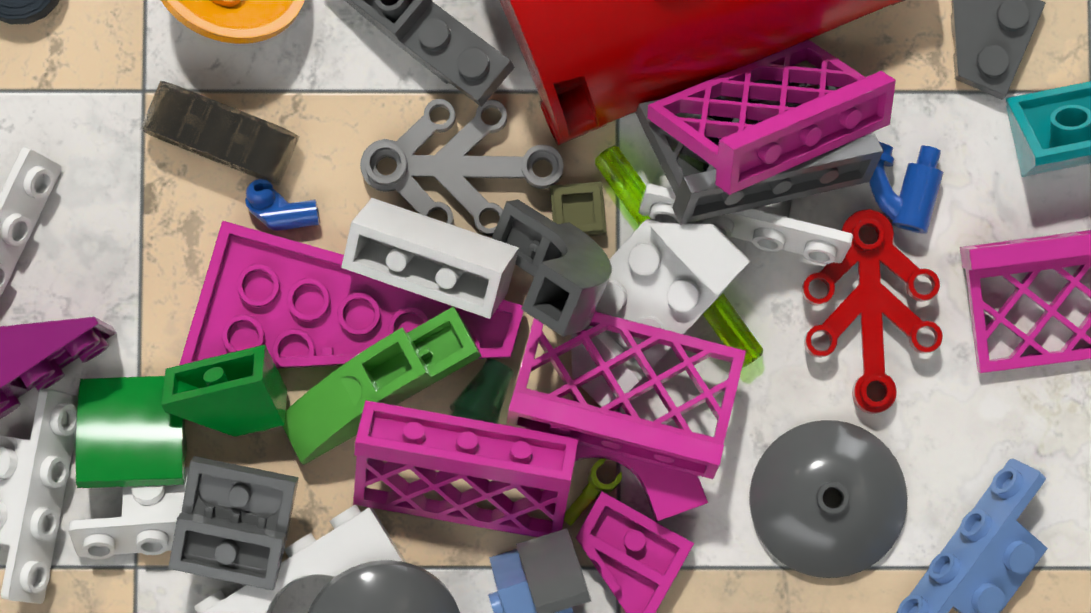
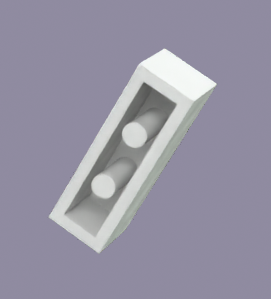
[341,198,519,319]

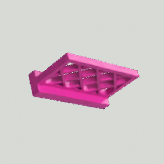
[647,39,896,195]
[960,230,1091,373]
[506,312,746,479]
[353,400,579,537]

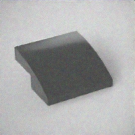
[168,456,299,591]

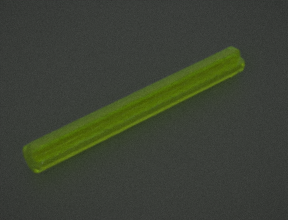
[595,145,764,367]

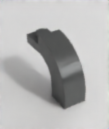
[492,199,612,336]

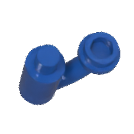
[869,142,943,234]

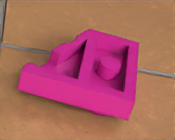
[575,491,694,613]

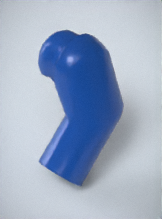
[245,179,320,231]

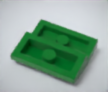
[76,376,187,488]

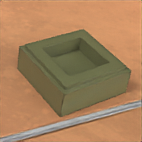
[550,181,607,237]

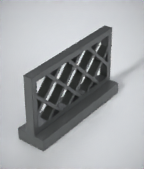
[636,67,884,225]

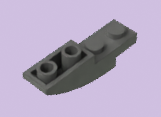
[345,0,515,107]

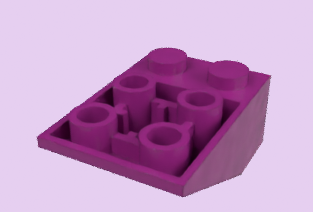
[0,317,116,419]

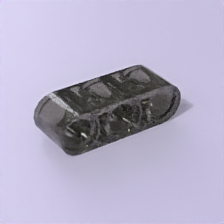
[140,81,299,185]

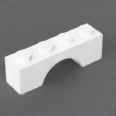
[194,505,406,613]

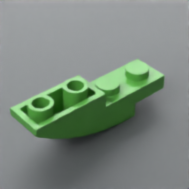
[282,306,482,465]

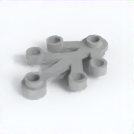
[360,99,563,236]

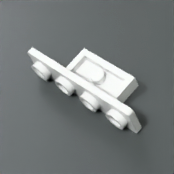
[0,147,62,298]
[639,184,853,264]
[0,389,78,604]
[69,467,287,559]

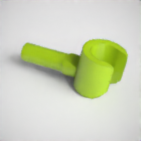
[564,458,622,526]

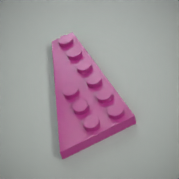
[179,221,524,369]

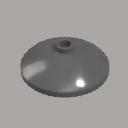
[749,420,908,578]
[308,560,460,613]

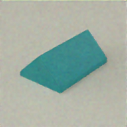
[1006,81,1091,177]

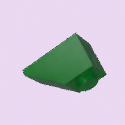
[161,345,287,437]

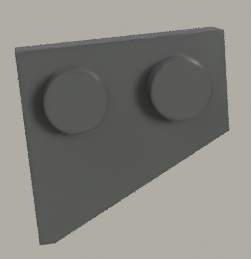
[951,0,1046,100]

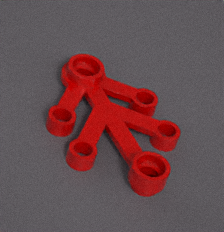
[802,209,943,414]

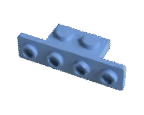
[896,458,1048,613]

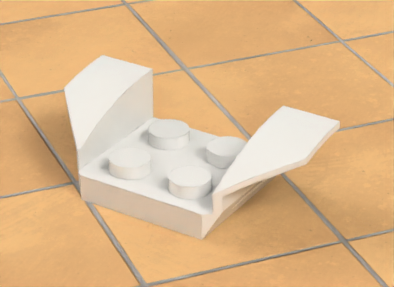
[571,219,750,407]

